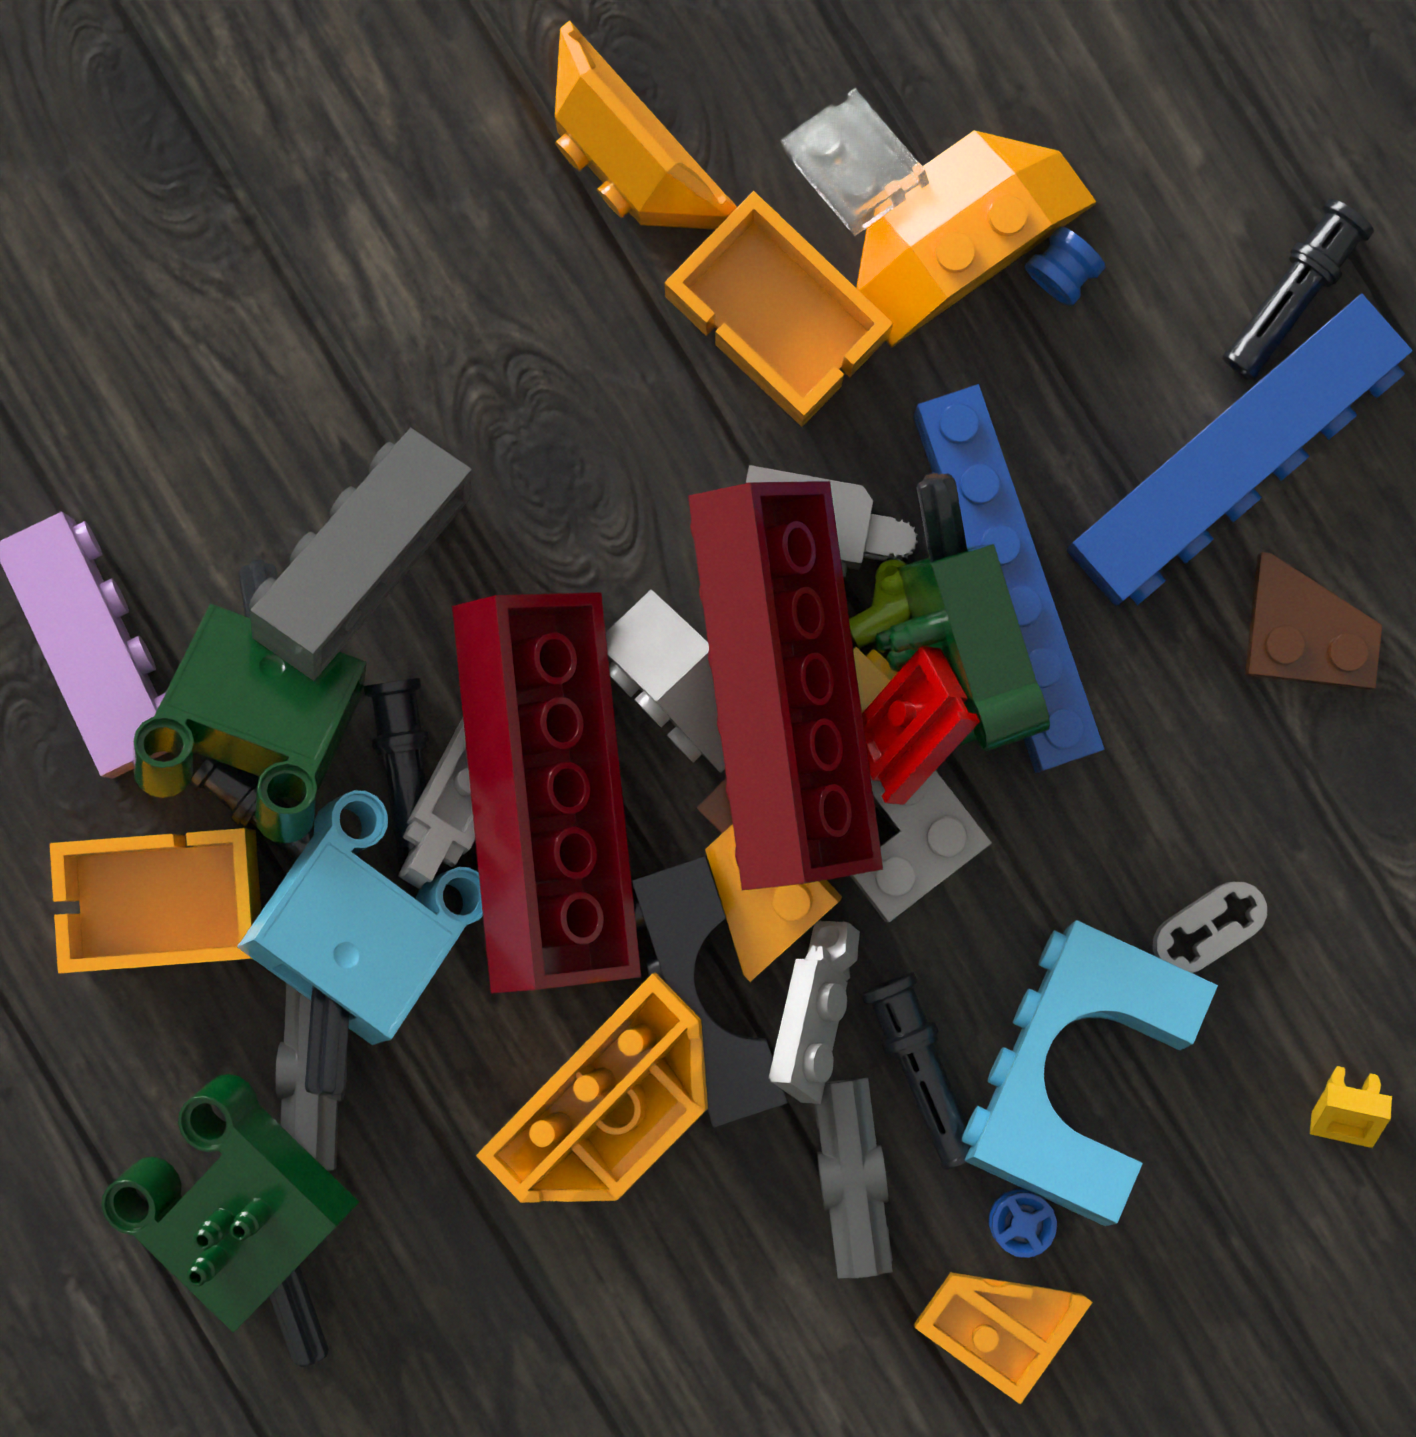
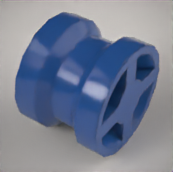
[1025,226,1106,307]
[988,1188,1057,1258]

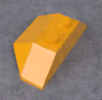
[555,20,737,229]
[856,130,1096,348]
[476,972,708,1203]

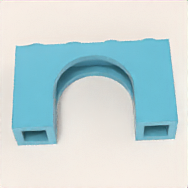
[962,920,1218,1226]

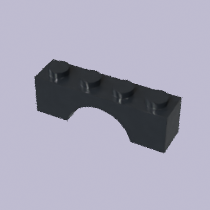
[632,857,787,1128]

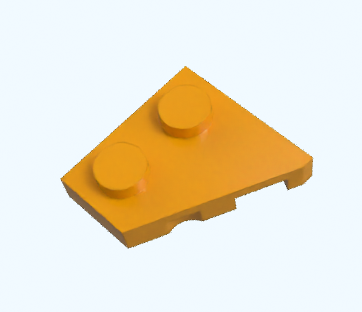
[705,824,842,982]
[914,1272,1093,1404]

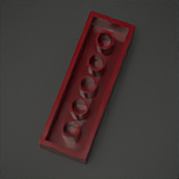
[688,481,883,891]
[452,592,641,993]

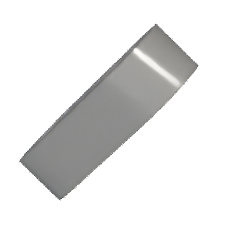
[1153,882,1267,973]

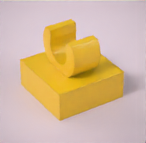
[1310,1066,1392,1148]

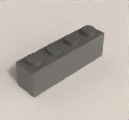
[249,427,472,681]

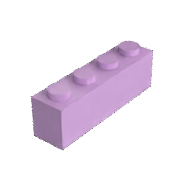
[0,512,168,779]

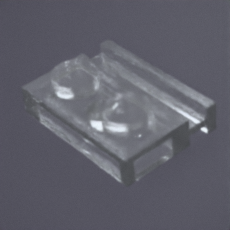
[780,88,929,236]

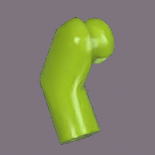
[849,559,911,649]

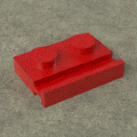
[862,646,980,805]

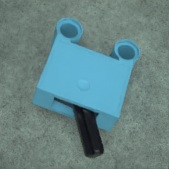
[237,790,483,1096]

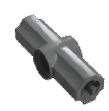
[276,983,347,1170]
[814,1077,893,1279]

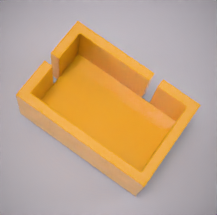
[664,191,893,427]
[50,828,261,973]

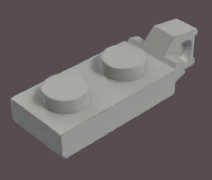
[398,718,475,889]
[769,920,860,1104]

